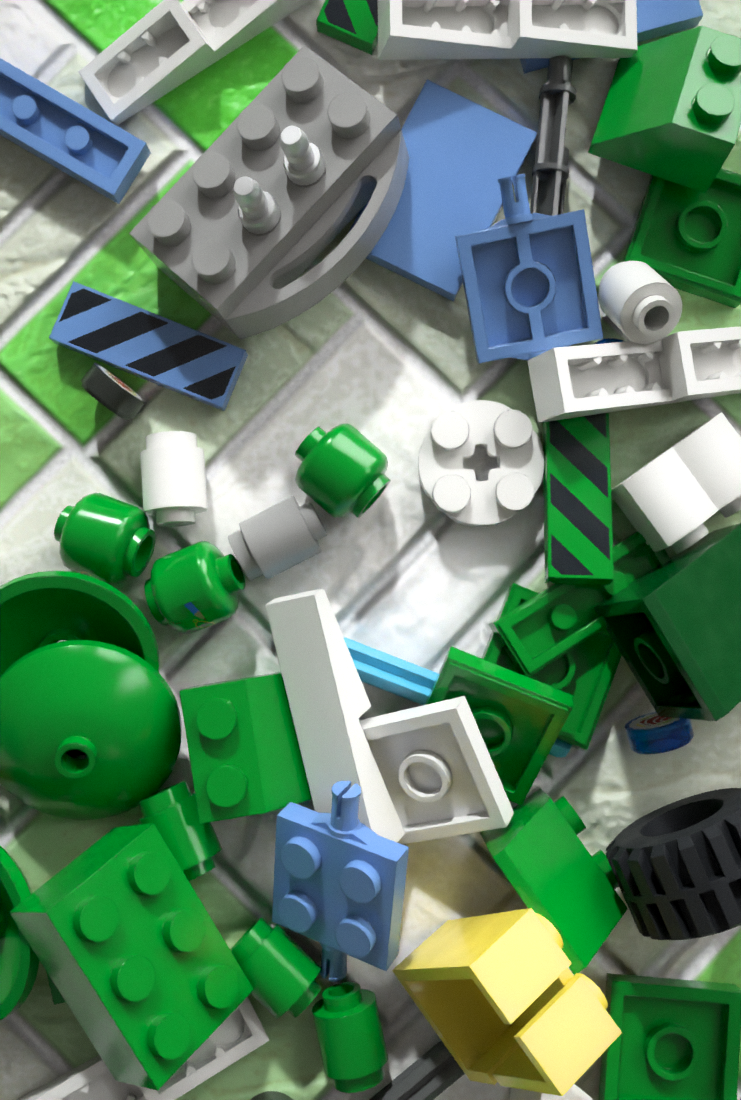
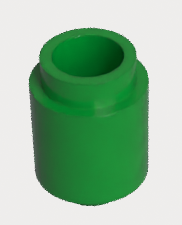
[137,780,222,881]
[230,917,322,1019]
[312,982,388,1093]

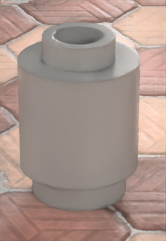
[228,496,327,581]

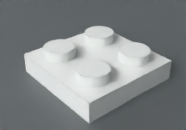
[359,696,514,844]

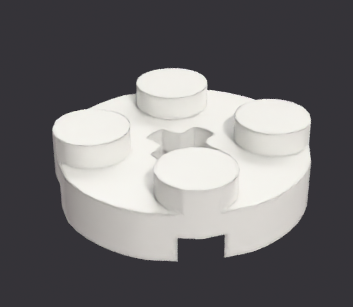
[418,400,544,527]

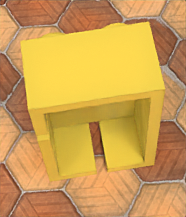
[392,908,622,1096]

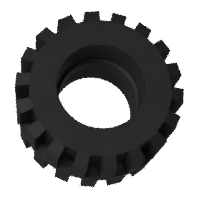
[605,788,741,940]

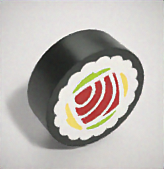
[81,363,146,420]

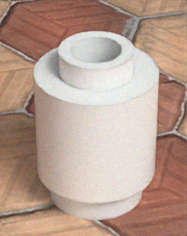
[598,261,682,344]
[140,431,208,527]

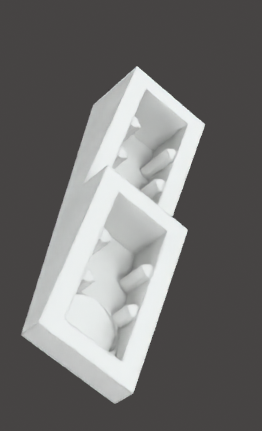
[78,0,311,126]
[377,0,638,60]
[527,327,741,423]
[265,588,405,842]
[17,997,269,1100]

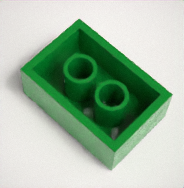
[9,823,254,1091]

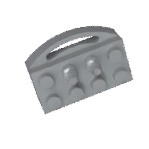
[129,45,409,340]

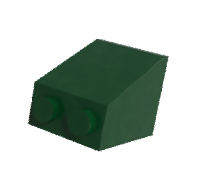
[593,523,741,721]

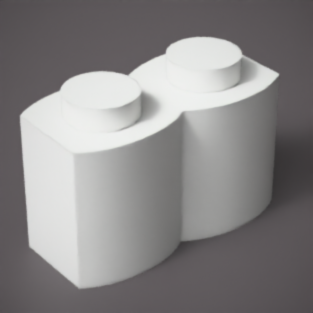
[611,412,741,554]

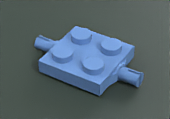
[455,173,603,364]
[272,781,409,982]

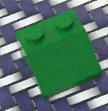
[588,25,741,193]
[180,672,312,824]
[480,788,628,975]

